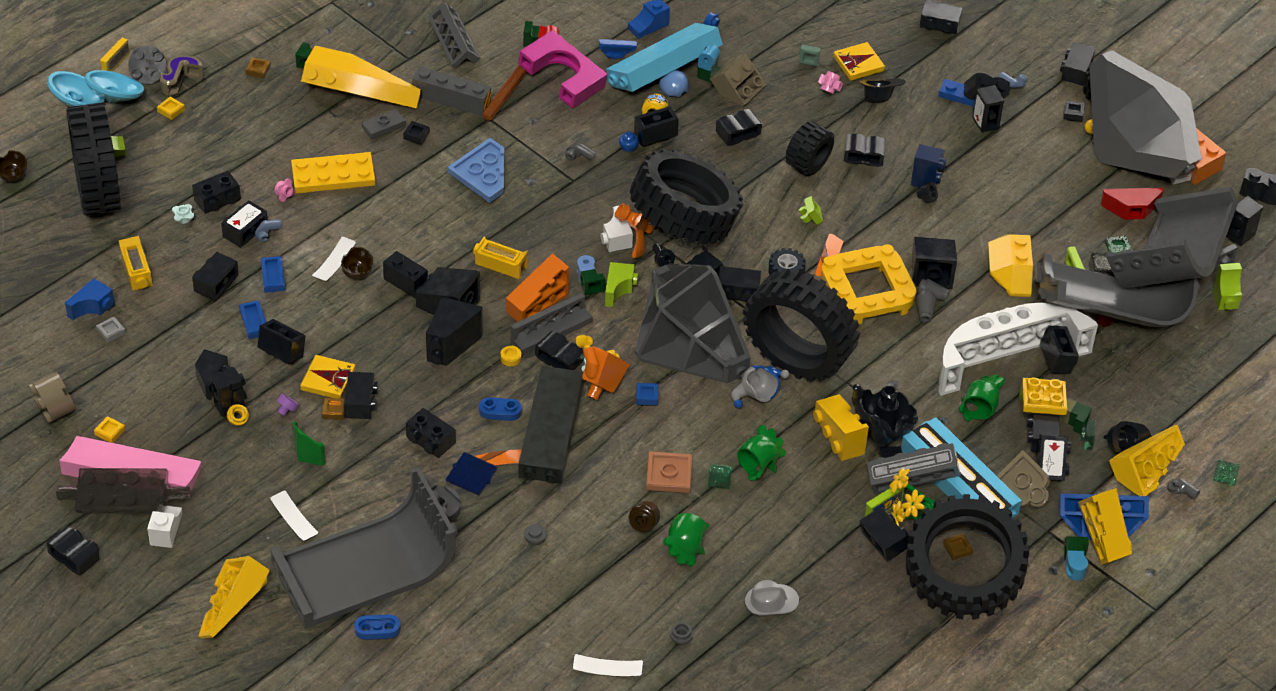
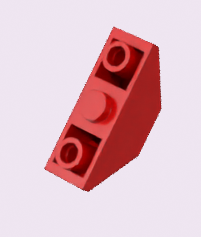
[1101,188,1163,220]

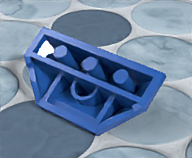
[1060,494,1149,540]

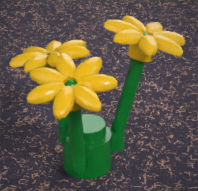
[889,468,934,526]

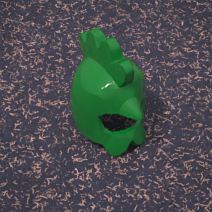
[959,374,1005,421]
[737,425,786,481]
[663,513,710,567]

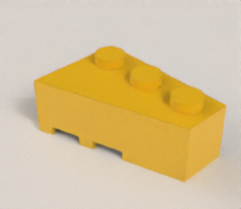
[813,394,869,461]
[1078,488,1132,565]

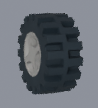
[768,248,806,276]

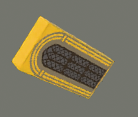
[100,37,130,72]

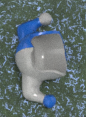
[731,365,790,408]

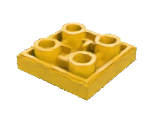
[1022,377,1067,415]

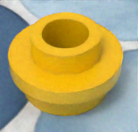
[227,404,249,426]

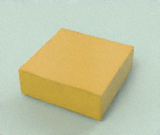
[157,97,185,120]
[94,416,126,443]

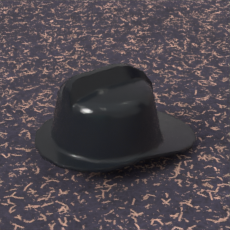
[859,79,906,103]
[1104,421,1152,454]

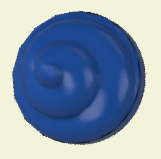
[619,131,639,152]

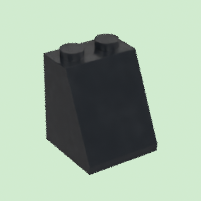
[912,237,957,289]
[415,267,480,315]
[426,297,483,366]

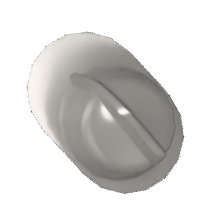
[745,580,799,615]

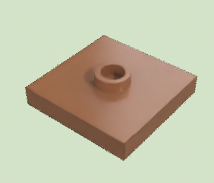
[646,451,692,493]

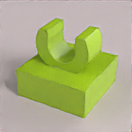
[799,196,824,225]

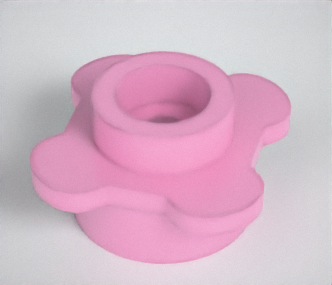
[275,178,295,202]

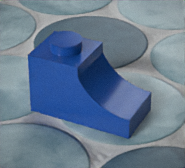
[628,0,670,39]
[65,278,115,320]

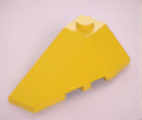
[1109,425,1185,496]
[198,556,270,639]

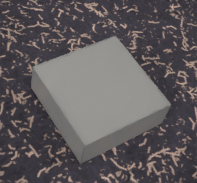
[96,317,126,343]

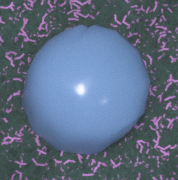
[659,70,690,97]

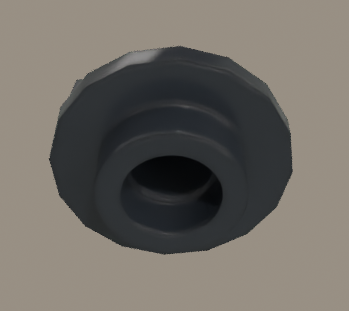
[652,243,675,267]

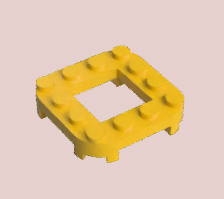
[821,244,916,324]

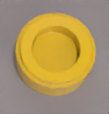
[500,346,522,366]

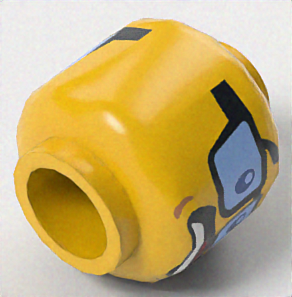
[642,94,668,114]

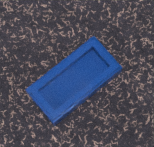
[261,256,285,293]
[239,300,266,339]

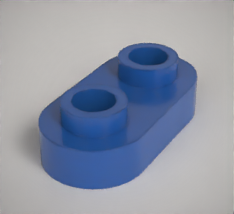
[479,397,522,421]
[354,614,401,640]

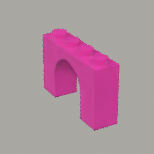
[518,30,607,109]

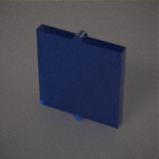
[446,452,497,496]

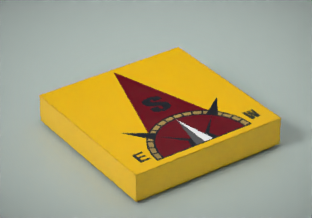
[833,42,885,81]
[300,355,356,398]

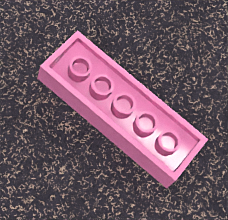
[59,436,202,500]

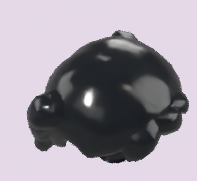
[852,384,918,448]

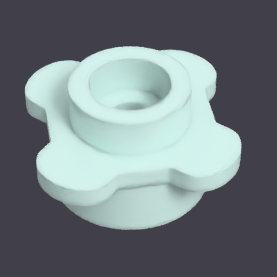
[172,204,194,224]

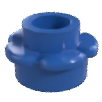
[704,12,720,27]

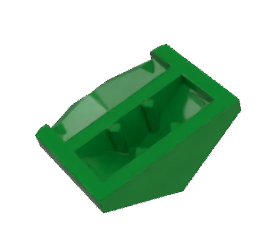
[292,421,326,466]

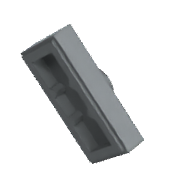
[362,109,406,139]

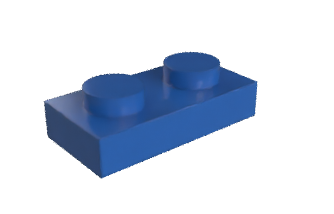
[938,79,975,107]

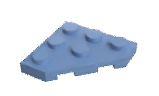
[447,138,504,203]

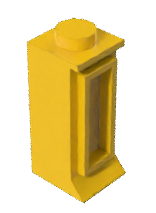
[119,236,153,291]
[473,237,528,279]

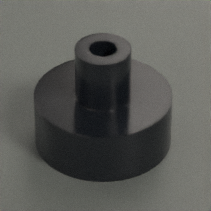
[917,182,938,203]

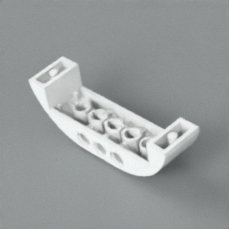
[938,303,1098,395]

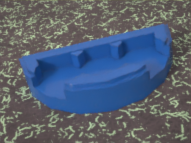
[599,39,637,59]

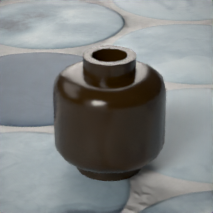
[628,501,660,532]

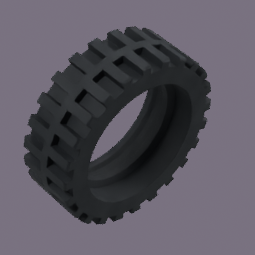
[66,102,121,216]
[629,149,743,244]
[743,269,860,381]
[906,494,1029,619]

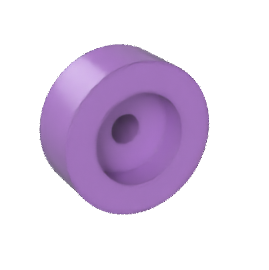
[277,393,300,416]

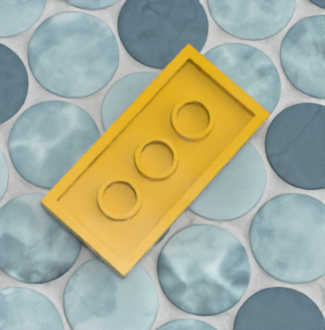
[291,152,375,193]

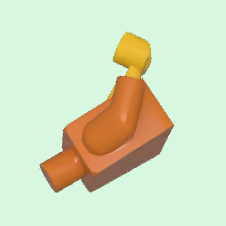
[576,335,630,400]

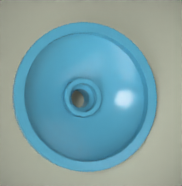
[85,70,144,103]
[47,71,105,107]

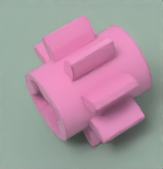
[818,71,843,94]

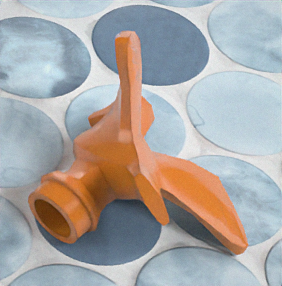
[614,203,654,258]

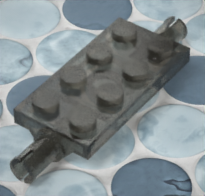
[56,468,191,513]

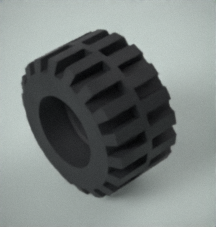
[785,121,835,176]

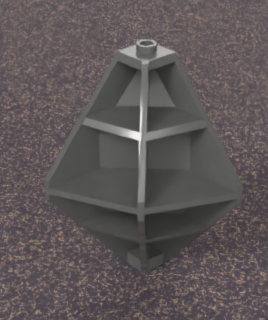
[1090,51,1202,179]
[635,263,750,384]

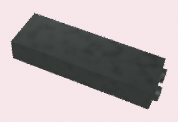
[518,366,584,483]

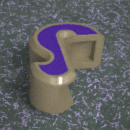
[160,56,203,96]

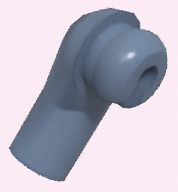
[998,72,1028,88]
[255,219,282,242]

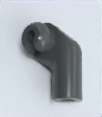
[565,143,596,160]
[1167,479,1200,500]

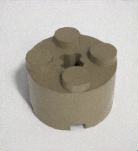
[28,372,76,424]

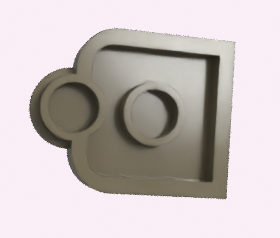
[997,450,1050,508]

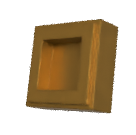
[245,57,271,79]
[322,398,345,420]
[943,533,973,561]

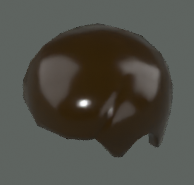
[0,150,27,182]
[341,247,373,280]

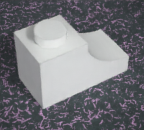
[601,206,633,252]
[147,505,182,548]

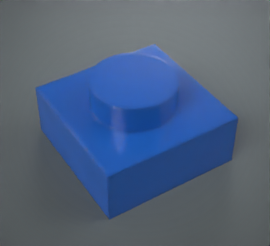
[636,383,658,405]

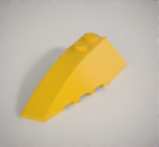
[301,46,422,109]

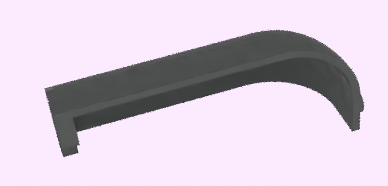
[1035,253,1200,327]

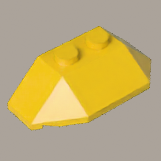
[988,234,1033,297]

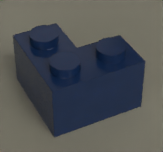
[911,144,947,188]

